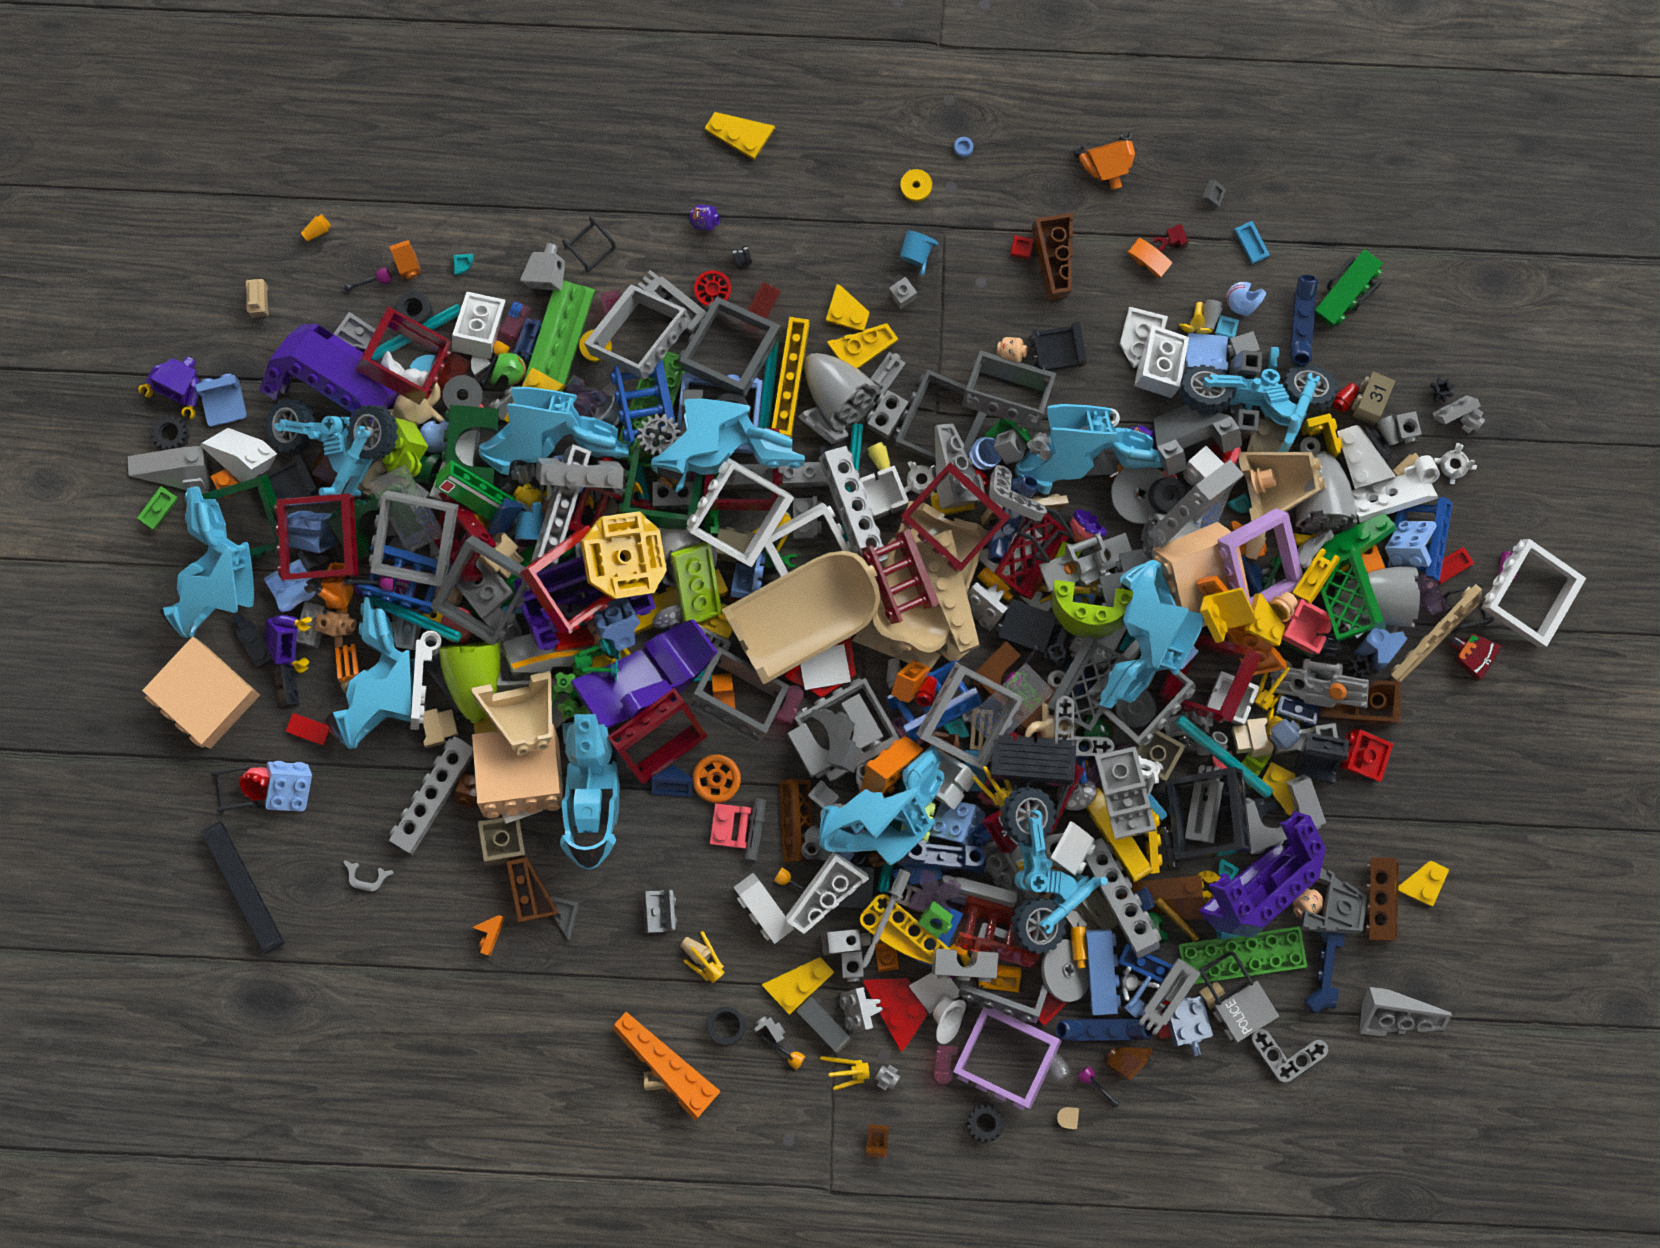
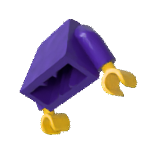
[138,357,199,419]
[265,615,312,673]

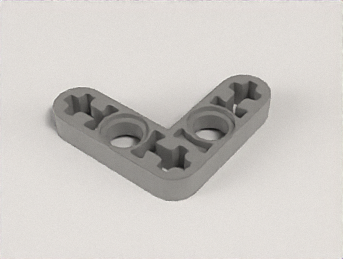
[989,465,1047,521]
[1054,695,1114,756]
[1251,1029,1328,1082]

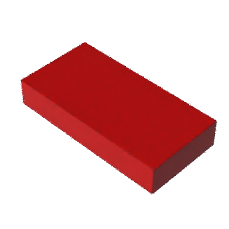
[1437,547,1475,585]
[554,627,595,652]
[286,713,330,746]

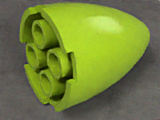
[439,641,501,723]

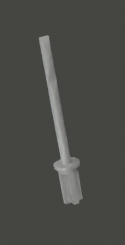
[862,869,911,968]

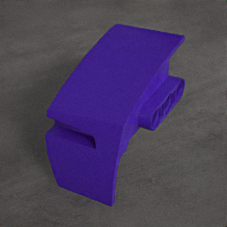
[570,619,718,728]

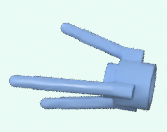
[1124,976,1166,1018]

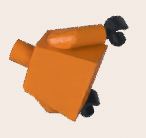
[1073,132,1135,190]
[304,552,353,613]

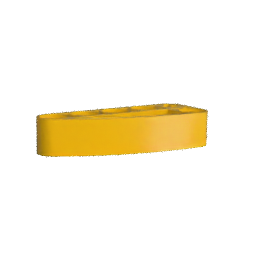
[1085,788,1153,884]
[860,894,951,965]

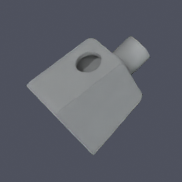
[520,243,565,291]
[821,929,871,956]

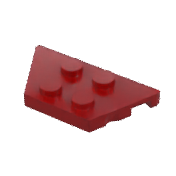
[784,636,856,698]
[863,978,928,1051]

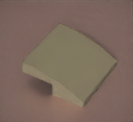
[1064,889,1118,930]

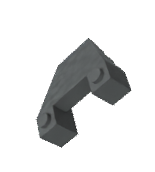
[1154,405,1242,476]

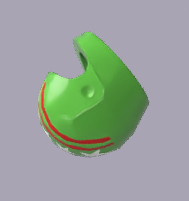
[490,353,526,386]

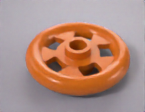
[692,754,741,803]

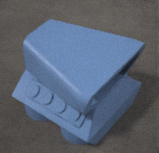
[287,511,336,553]
[592,597,640,651]
[1353,628,1407,672]

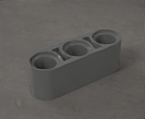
[796,997,852,1054]

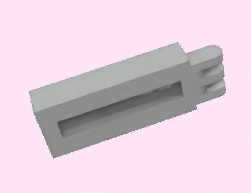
[637,270,707,334]
[1185,765,1224,843]
[939,875,1017,917]
[1138,958,1201,1035]

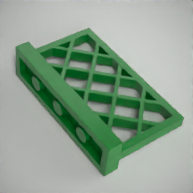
[1321,548,1386,641]

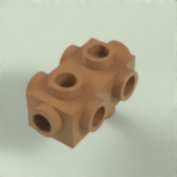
[315,611,356,647]

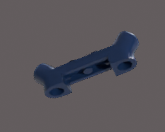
[1289,275,1318,366]
[985,475,1039,564]
[896,840,987,874]
[1305,931,1345,1014]
[1056,1019,1153,1041]

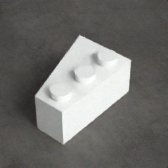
[1337,425,1396,489]
[734,873,794,944]

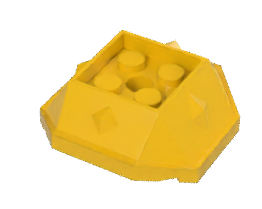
[581,511,667,599]

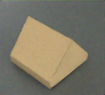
[1199,981,1227,1009]
[644,1071,666,1091]

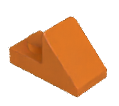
[712,673,736,709]
[473,915,505,956]

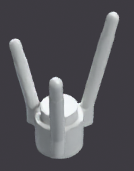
[1120,966,1159,1001]

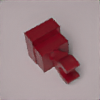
[1153,224,1189,252]

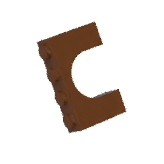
[972,641,1056,733]

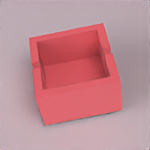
[1282,599,1336,654]

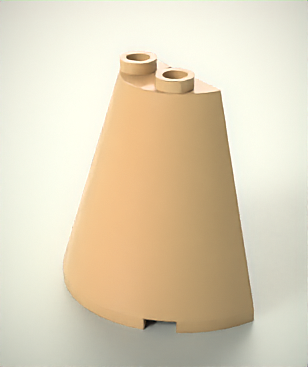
[1238,452,1326,521]
[471,671,552,755]

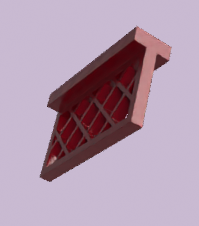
[994,513,1069,600]

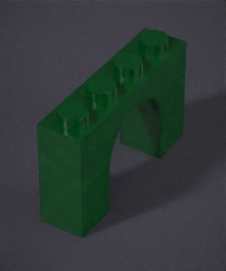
[442,405,499,485]
[329,482,425,559]

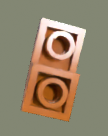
[1127,238,1172,278]
[875,940,899,972]

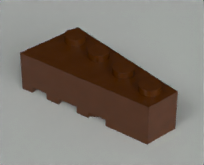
[1031,212,1074,301]

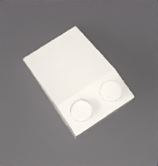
[452,292,505,359]
[1134,325,1189,398]
[201,428,277,482]
[1051,821,1096,877]

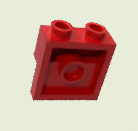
[1339,729,1393,782]

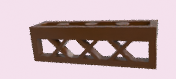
[779,779,815,863]

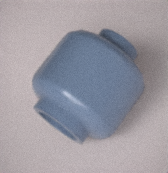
[1269,719,1301,749]

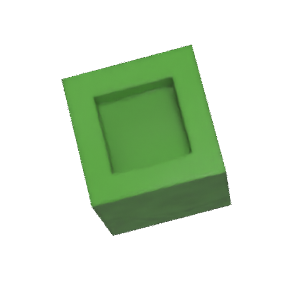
[918,901,953,938]

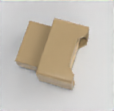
[246,279,269,318]
[478,533,524,578]
[423,708,459,748]
[1231,718,1274,757]

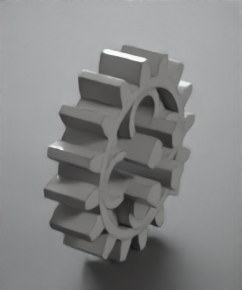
[637,414,681,457]

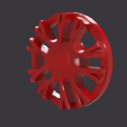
[694,270,731,306]

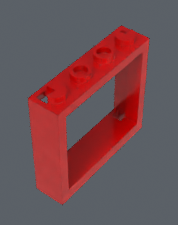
[520,525,617,634]

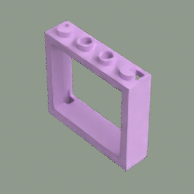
[1217,508,1303,605]
[953,1007,1062,1111]

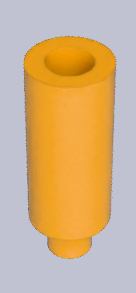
[977,567,1013,602]
[1070,926,1088,969]

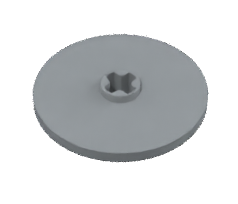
[1111,467,1171,524]
[1041,940,1089,1002]

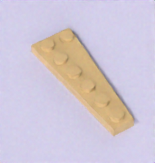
[916,529,979,654]
[1391,584,1482,682]

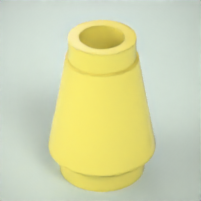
[867,442,891,471]

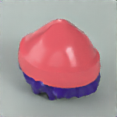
[1070,509,1107,543]

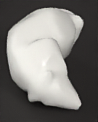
[381,351,429,387]

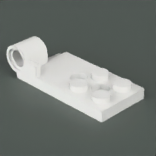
[1352,455,1440,523]
[410,631,441,730]

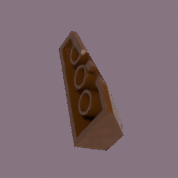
[1316,680,1402,726]
[1121,876,1205,920]
[1105,1048,1153,1080]

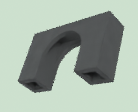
[1227,350,1262,441]

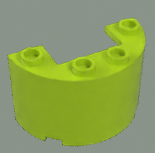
[1051,580,1133,639]

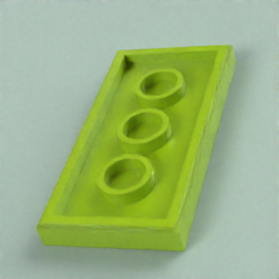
[671,541,722,623]

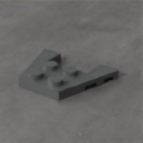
[1300,868,1367,934]

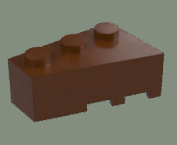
[507,857,561,923]

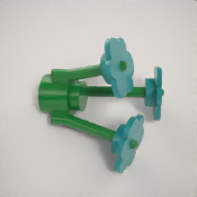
[573,635,621,682]

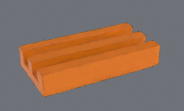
[335,643,359,683]

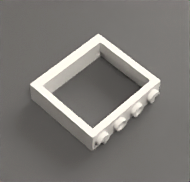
[686,458,794,567]
[764,503,853,577]
[1481,539,1586,647]

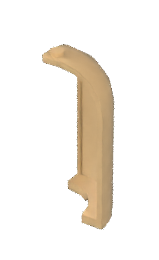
[873,501,988,653]
[722,551,881,685]

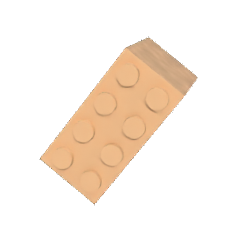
[1153,522,1250,627]
[142,637,260,749]
[472,724,564,819]

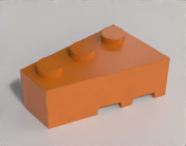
[859,736,924,795]

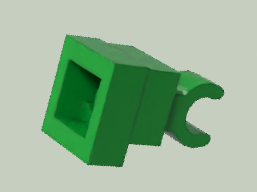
[764,550,797,571]

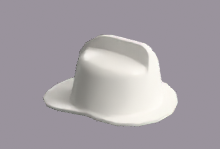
[933,996,966,1044]

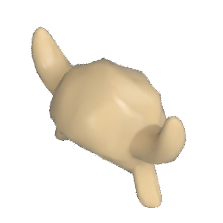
[389,382,444,426]
[1024,703,1080,762]

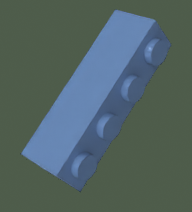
[1086,929,1121,1015]

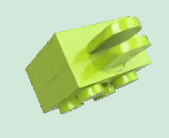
[382,418,428,478]

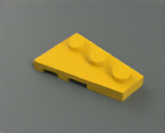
[704,112,775,160]
[827,323,898,369]

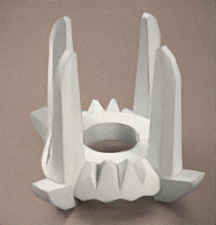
[1434,443,1477,484]
[904,461,936,497]
[1138,755,1163,796]

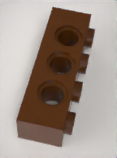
[1366,857,1399,942]

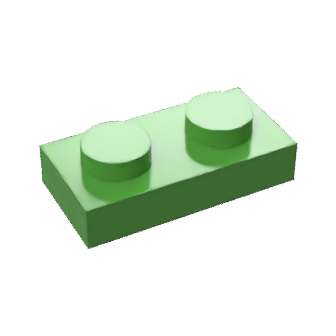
[137,486,178,531]

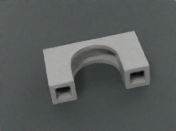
[536,457,624,489]
[788,694,883,779]
[1230,774,1326,854]

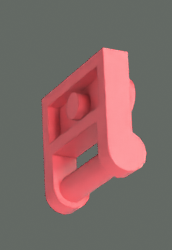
[710,803,752,849]

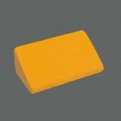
[978,965,1021,993]

